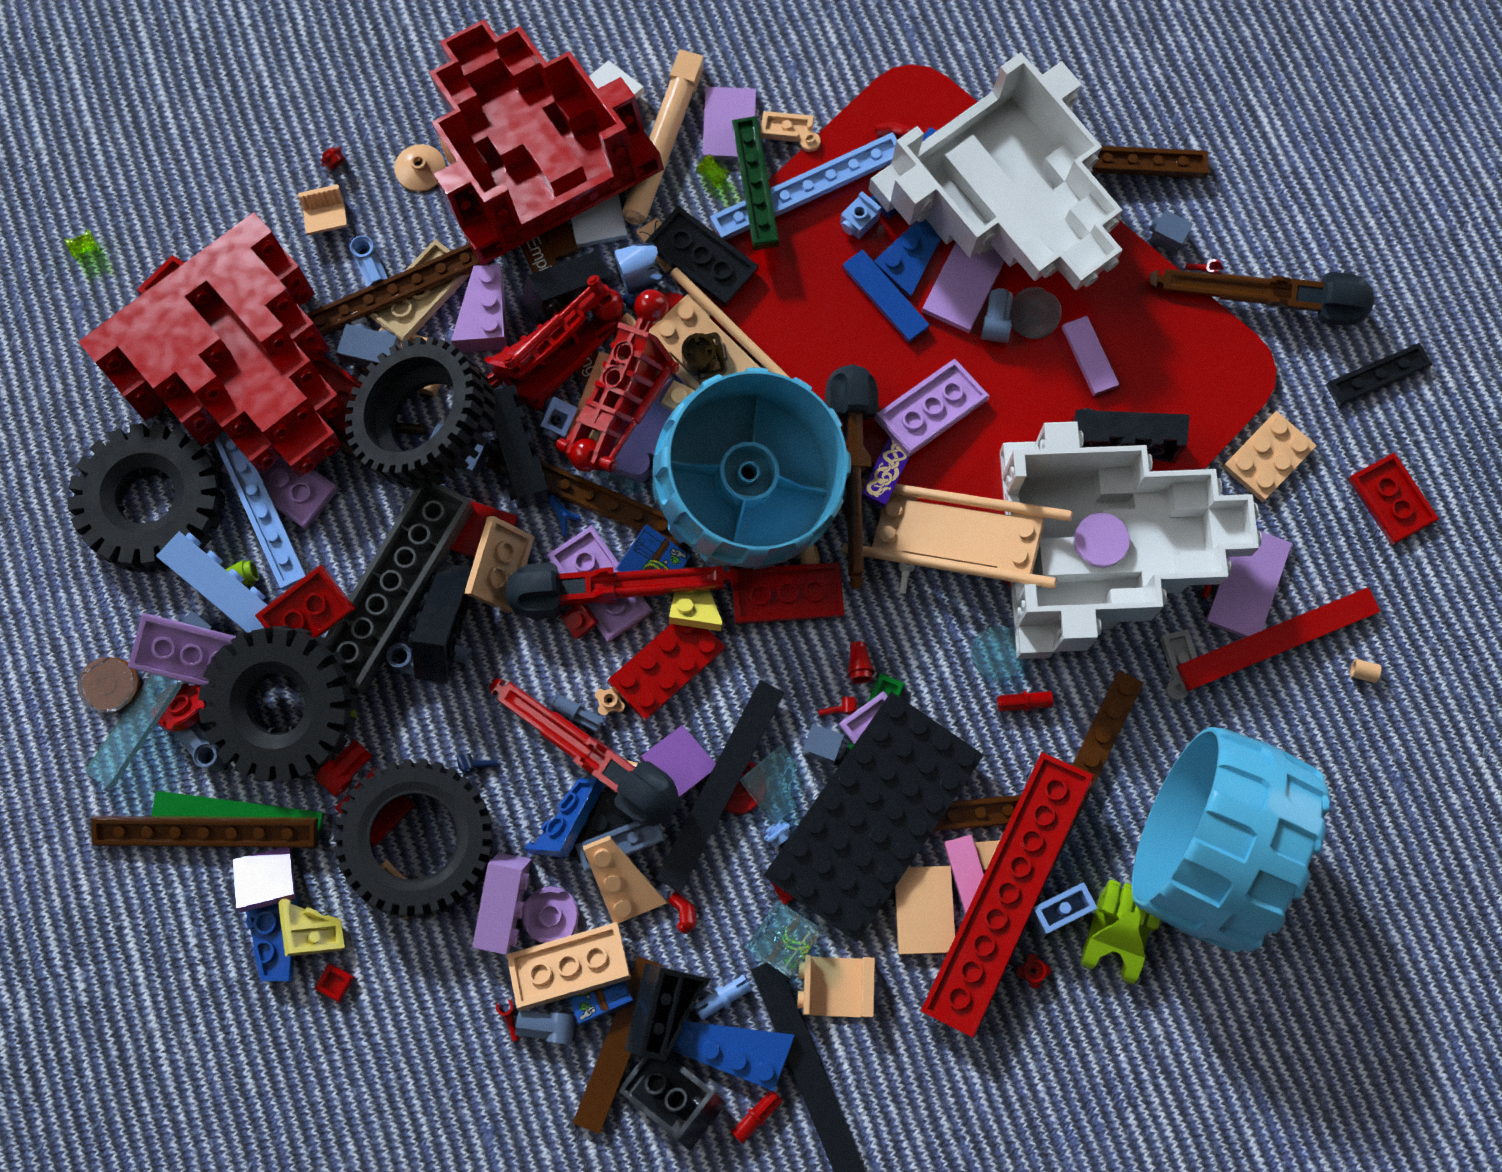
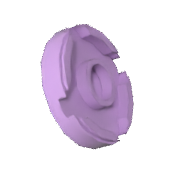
[1073,512,1130,568]
[522,886,579,943]

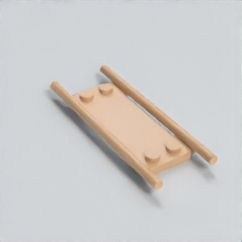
[621,267,790,390]
[842,479,1073,589]

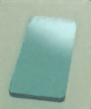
[86,674,181,789]

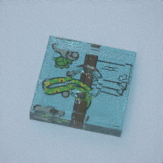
[745,901,823,978]

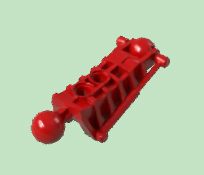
[485,275,624,411]
[555,289,680,472]

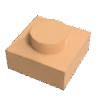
[661,380,695,412]

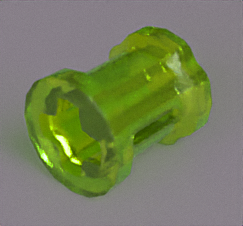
[696,154,730,189]
[64,228,100,260]

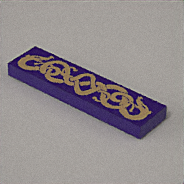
[862,436,909,508]

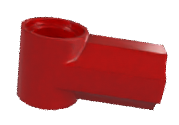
[315,740,373,797]

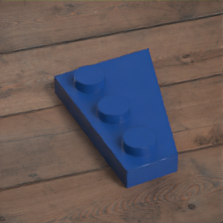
[246,894,298,982]

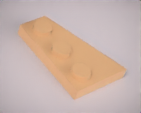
[583,836,667,923]

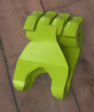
[1080,879,1160,985]

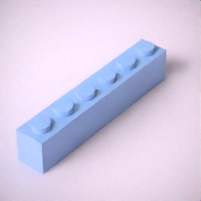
[156,531,267,633]

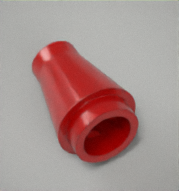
[847,641,875,684]

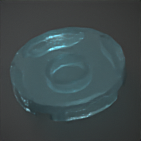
[1009,287,1062,339]
[971,626,1025,681]

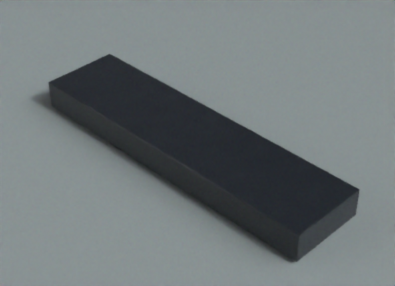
[1326,342,1433,407]

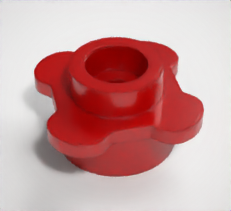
[320,146,346,170]
[1016,954,1051,989]

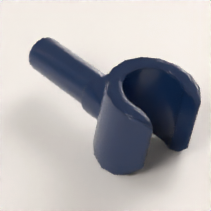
[457,753,497,772]

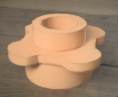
[595,688,625,716]

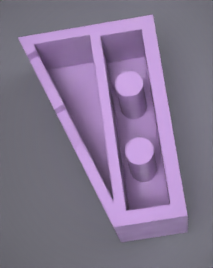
[451,264,508,353]
[472,852,532,955]

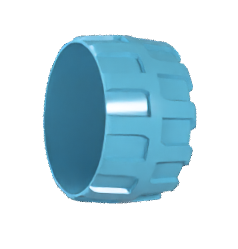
[652,367,851,570]
[1132,727,1330,952]

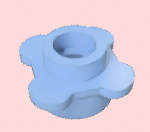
[764,821,792,847]

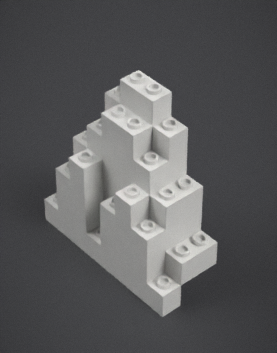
[868,52,1123,290]
[1000,421,1262,659]

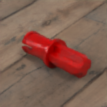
[997,690,1053,713]
[730,1090,782,1145]

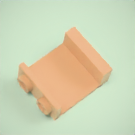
[797,955,875,1018]

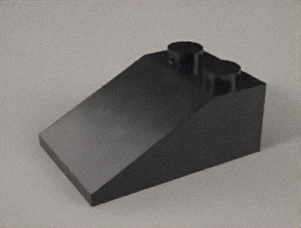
[617,1055,727,1151]

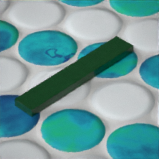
[732,116,779,250]

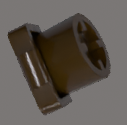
[682,332,728,380]

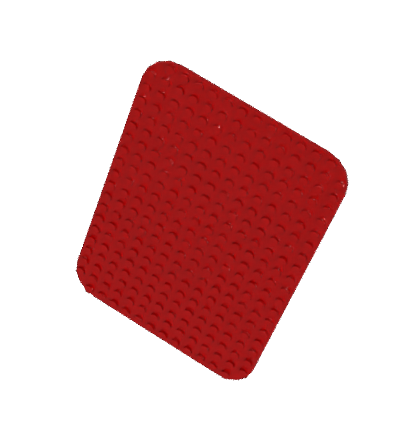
[696,64,1277,588]

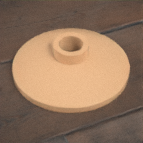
[395,144,446,192]

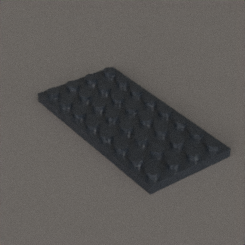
[763,691,984,943]

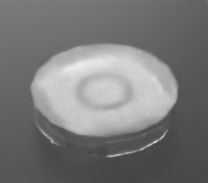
[77,657,136,713]

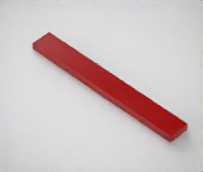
[1176,587,1381,692]

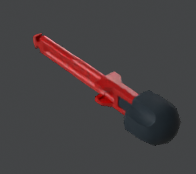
[505,563,739,619]
[489,679,679,826]

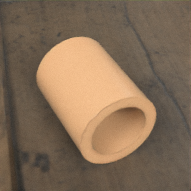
[1350,659,1381,683]

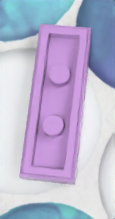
[1062,316,1119,397]

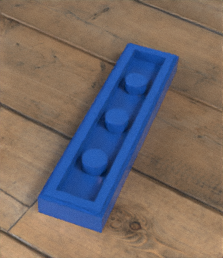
[842,250,930,343]

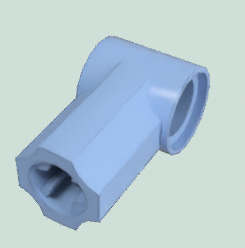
[350,235,388,287]

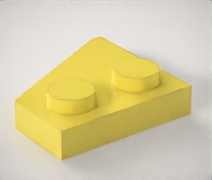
[669,590,722,631]
[278,899,345,957]

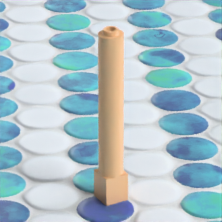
[622,49,704,225]

